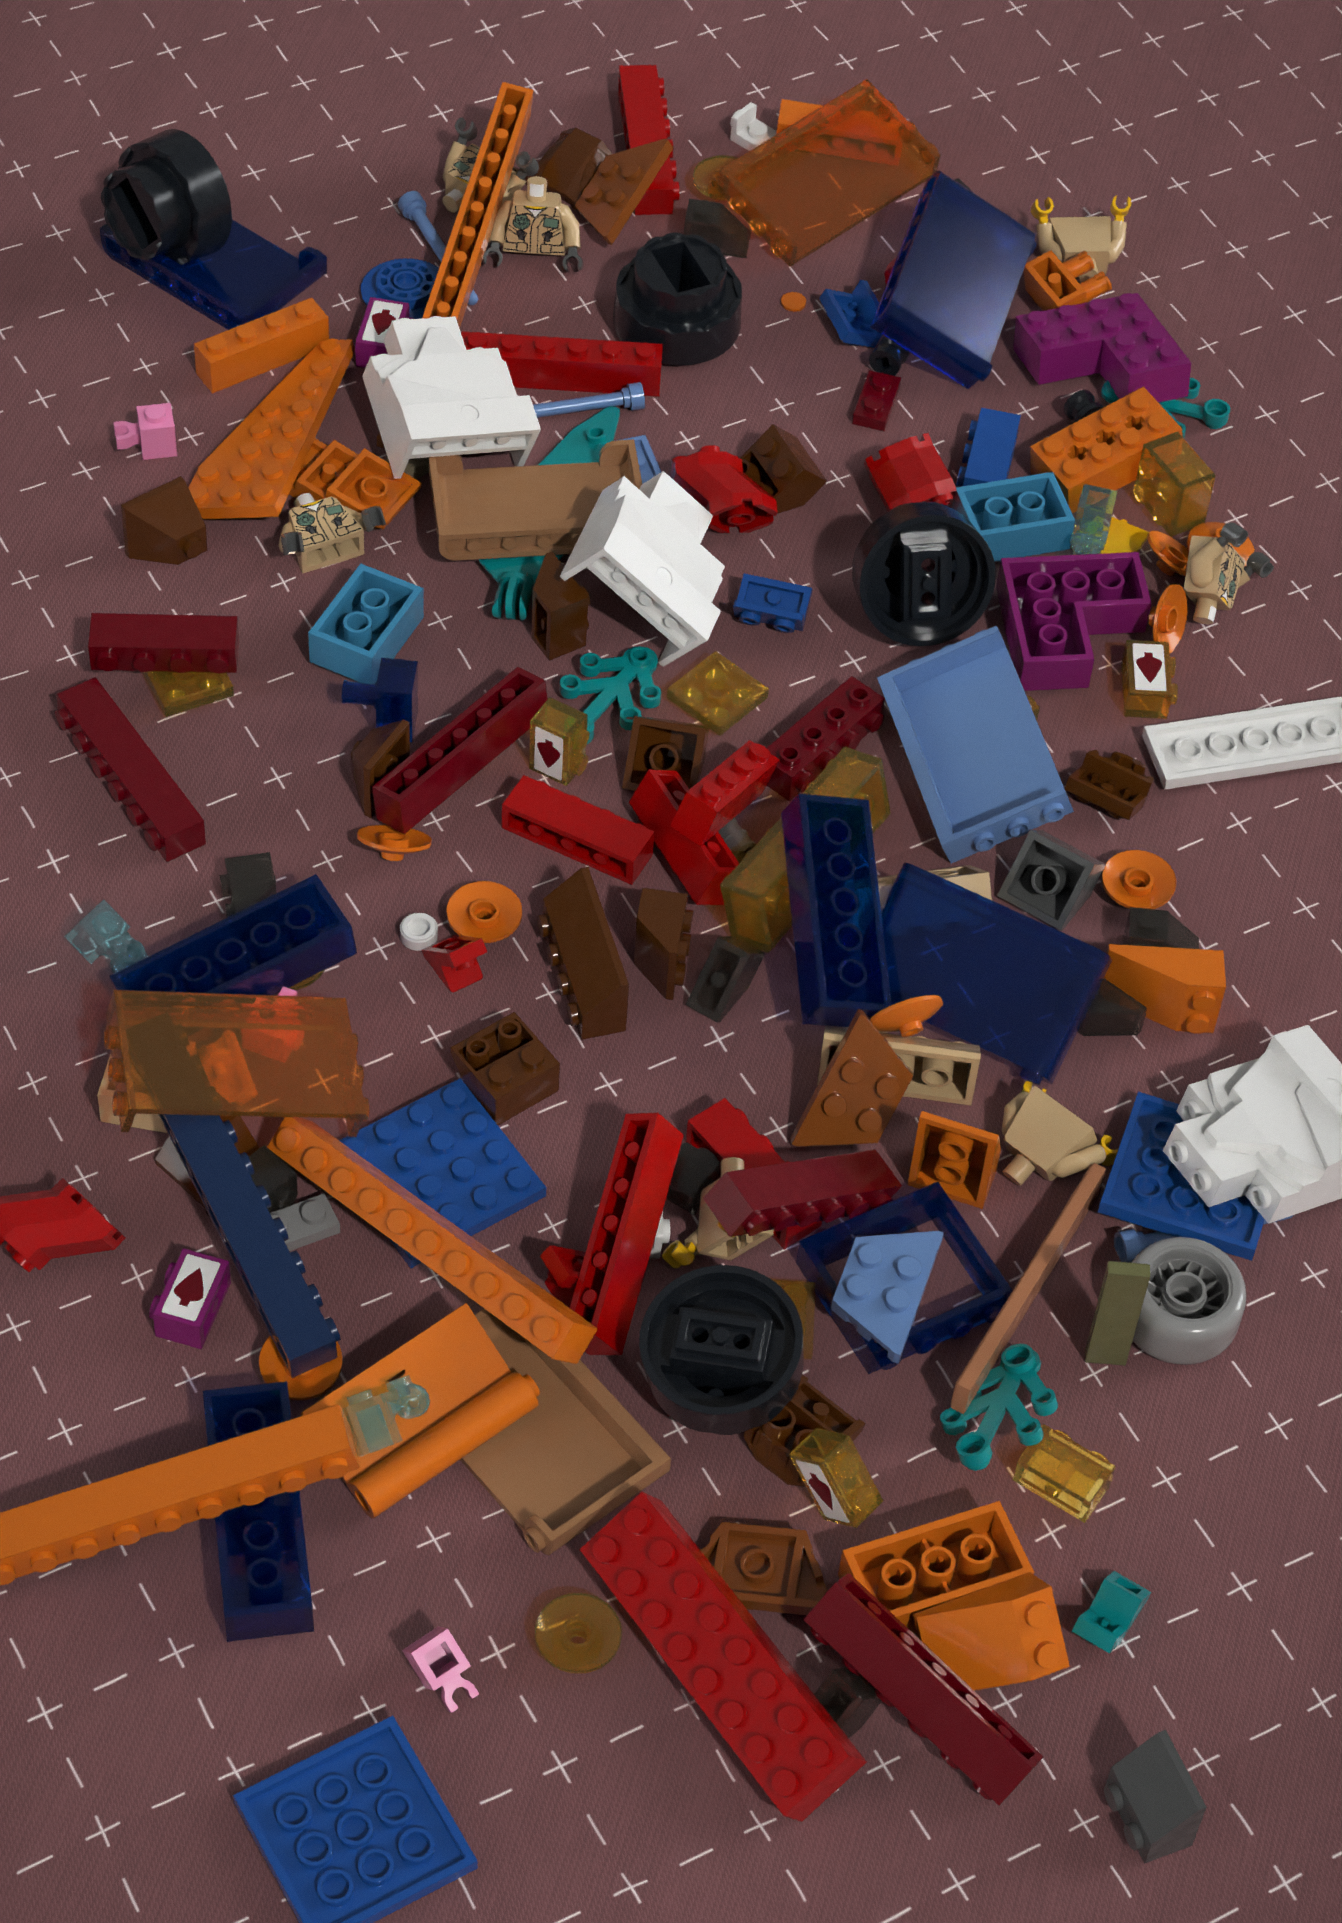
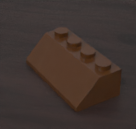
[537,867,629,1040]

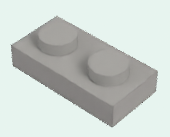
[270,1193,340,1251]

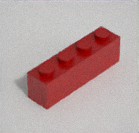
[670,740,780,847]
[629,769,746,905]
[502,775,655,885]
[686,1098,822,1250]

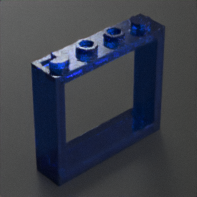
[796,1182,1013,1374]

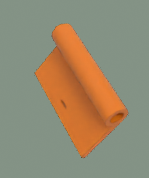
[300,1303,540,1519]

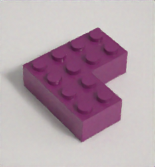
[1013,293,1192,402]
[996,552,1151,691]

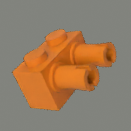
[1023,250,1112,311]

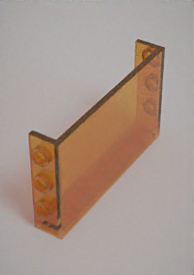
[717,79,941,267]
[104,990,369,1137]

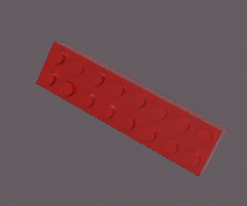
[579,1492,867,1822]

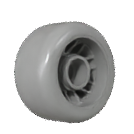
[1131,1237,1246,1365]

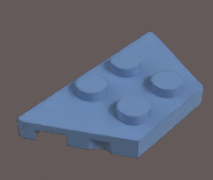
[831,1231,944,1364]

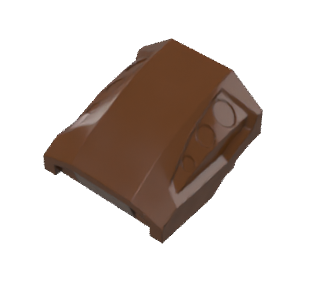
[525,128,612,210]
[743,1374,866,1487]

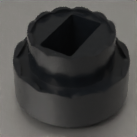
[101,129,232,266]
[613,232,742,366]
[852,502,996,646]
[639,1265,804,1435]

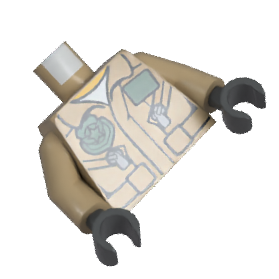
[443,117,539,213]
[483,176,584,272]
[278,493,386,573]
[1184,522,1274,624]

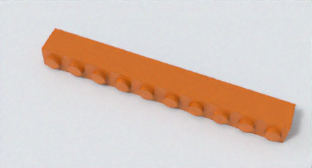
[422,82,534,329]
[267,1114,598,1364]
[0,1404,360,1586]

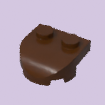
[1065,750,1154,820]

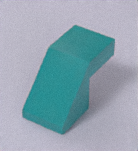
[1072,1571,1151,1653]

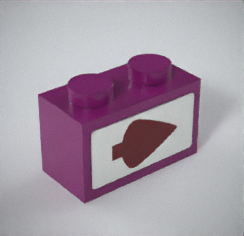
[355,297,414,368]
[149,1248,231,1350]

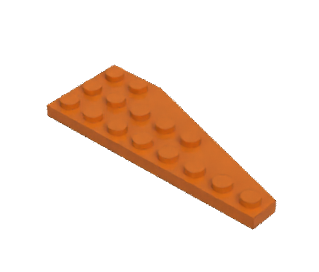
[188,338,355,519]

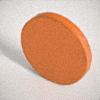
[781,292,806,312]

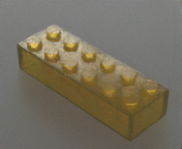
[720,747,891,953]

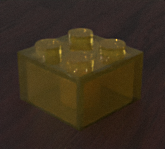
[1133,431,1216,537]

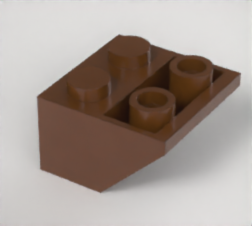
[740,424,827,514]
[531,551,590,661]
[634,888,694,1000]
[450,1012,560,1125]

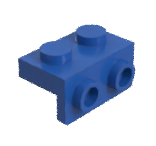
[819,280,890,348]
[733,573,812,633]

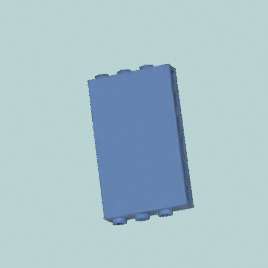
[877,626,1074,864]

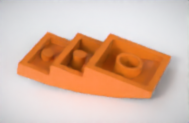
[289,438,422,529]

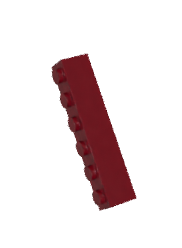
[372,667,549,834]
[55,677,206,862]
[703,1149,902,1237]
[803,1573,1044,1806]

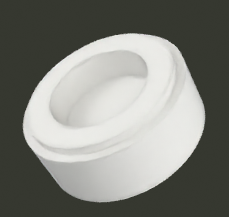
[400,913,438,951]

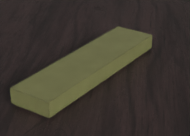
[1085,1261,1150,1366]

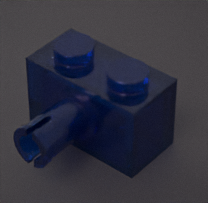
[341,658,418,742]

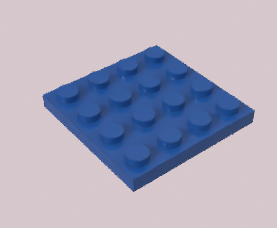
[339,1078,546,1268]
[1098,1092,1265,1261]
[233,1716,478,1923]

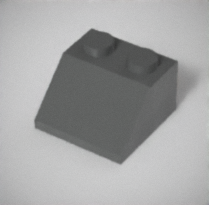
[997,830,1106,931]
[1104,1730,1207,1863]

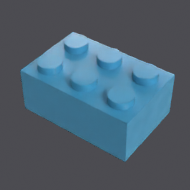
[952,472,1075,562]
[308,564,424,687]

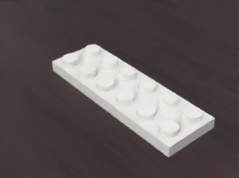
[1142,696,1342,790]

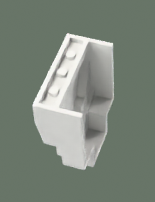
[362,316,541,479]
[560,471,725,667]
[1163,1025,1342,1224]

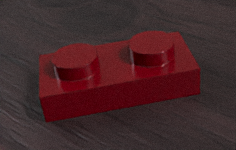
[852,370,901,432]

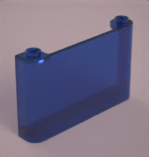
[870,170,1037,389]
[100,219,327,330]
[843,862,1112,1086]

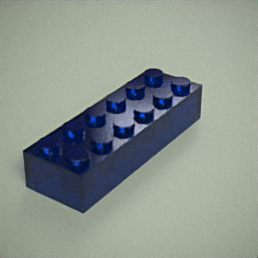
[781,794,892,1027]
[109,874,357,1038]
[203,1381,314,1642]

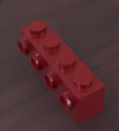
[88,613,239,674]
[767,676,885,801]

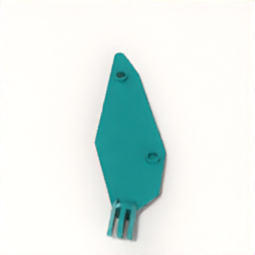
[479,406,620,620]

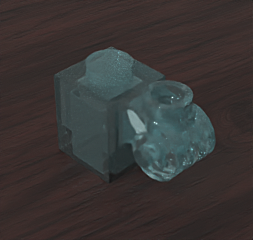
[1070,484,1118,555]
[64,900,149,981]
[342,1375,430,1457]

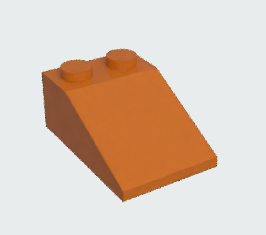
[1098,944,1226,1034]
[907,1111,1001,1209]
[913,1572,1070,1690]

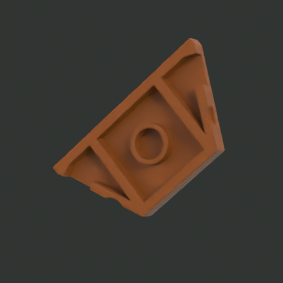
[575,139,674,245]
[790,1009,913,1146]
[700,1522,828,1615]

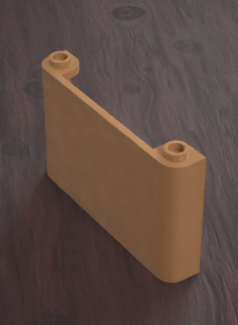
[428,439,642,561]
[398,1309,671,1555]

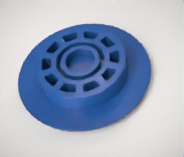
[361,258,439,319]

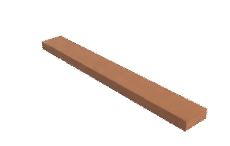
[950,1163,1106,1414]

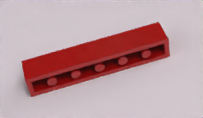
[618,65,680,215]
[461,331,663,397]
[569,1113,684,1355]

